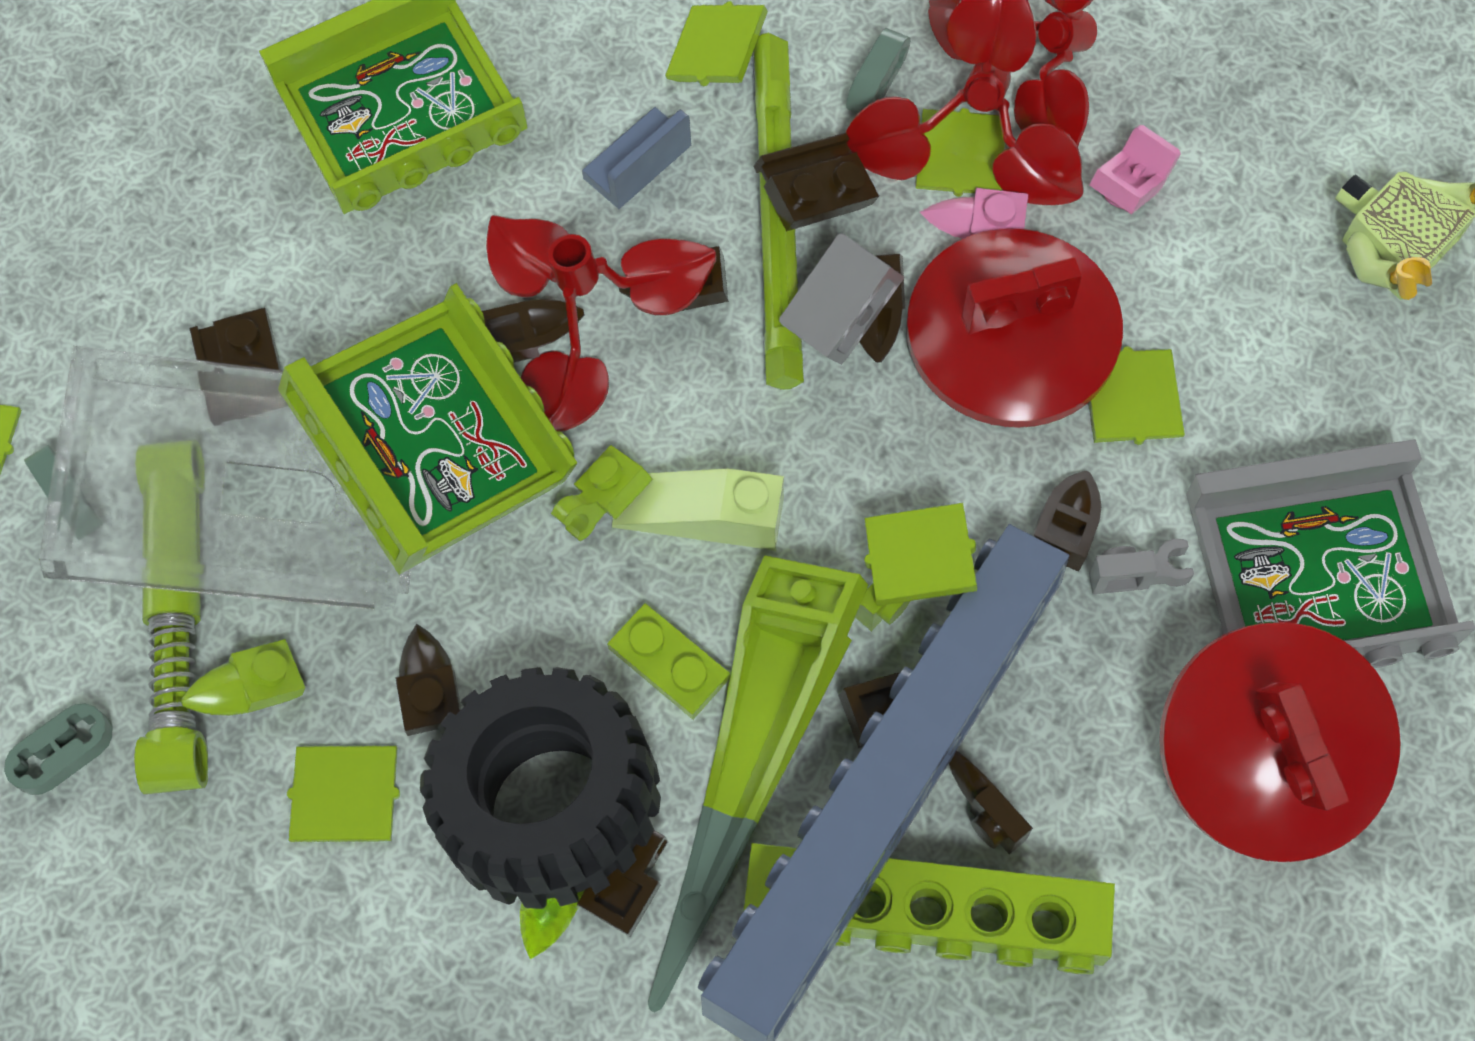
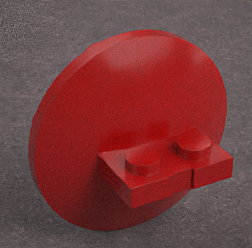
[906,229,1123,428]
[1159,622,1401,862]

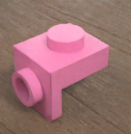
[1089,125,1181,215]

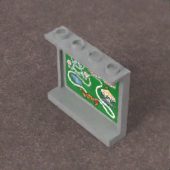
[1186,439,1475,668]

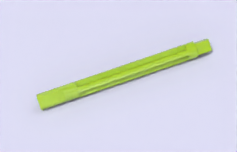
[753,33,804,390]

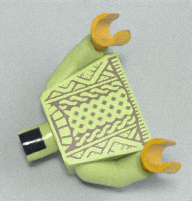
[1335,172,1475,300]

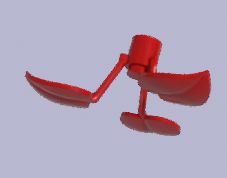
[846,0,1084,205]
[928,0,1097,147]
[486,215,716,432]

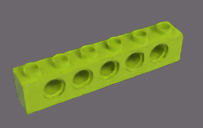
[743,843,1115,974]

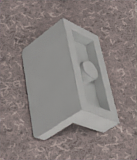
[779,233,905,365]

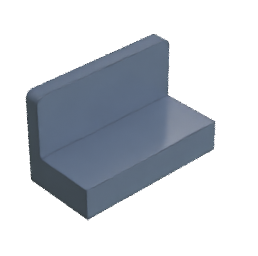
[582,107,692,209]

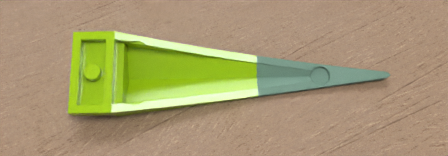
[648,555,868,1012]

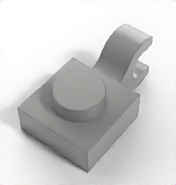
[1089,539,1194,595]

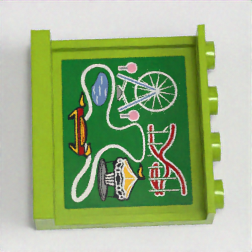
[259,0,528,214]
[278,283,577,575]

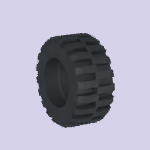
[420,667,661,909]

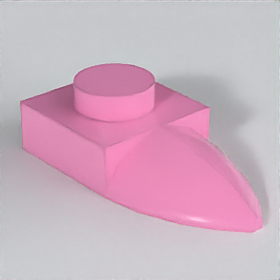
[920,188,1028,239]

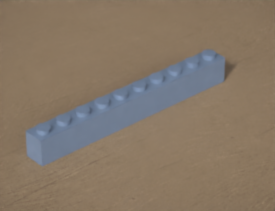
[698,524,1070,1041]

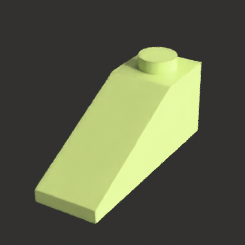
[612,468,784,551]

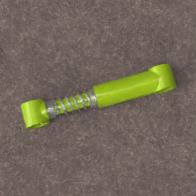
[134,440,208,795]

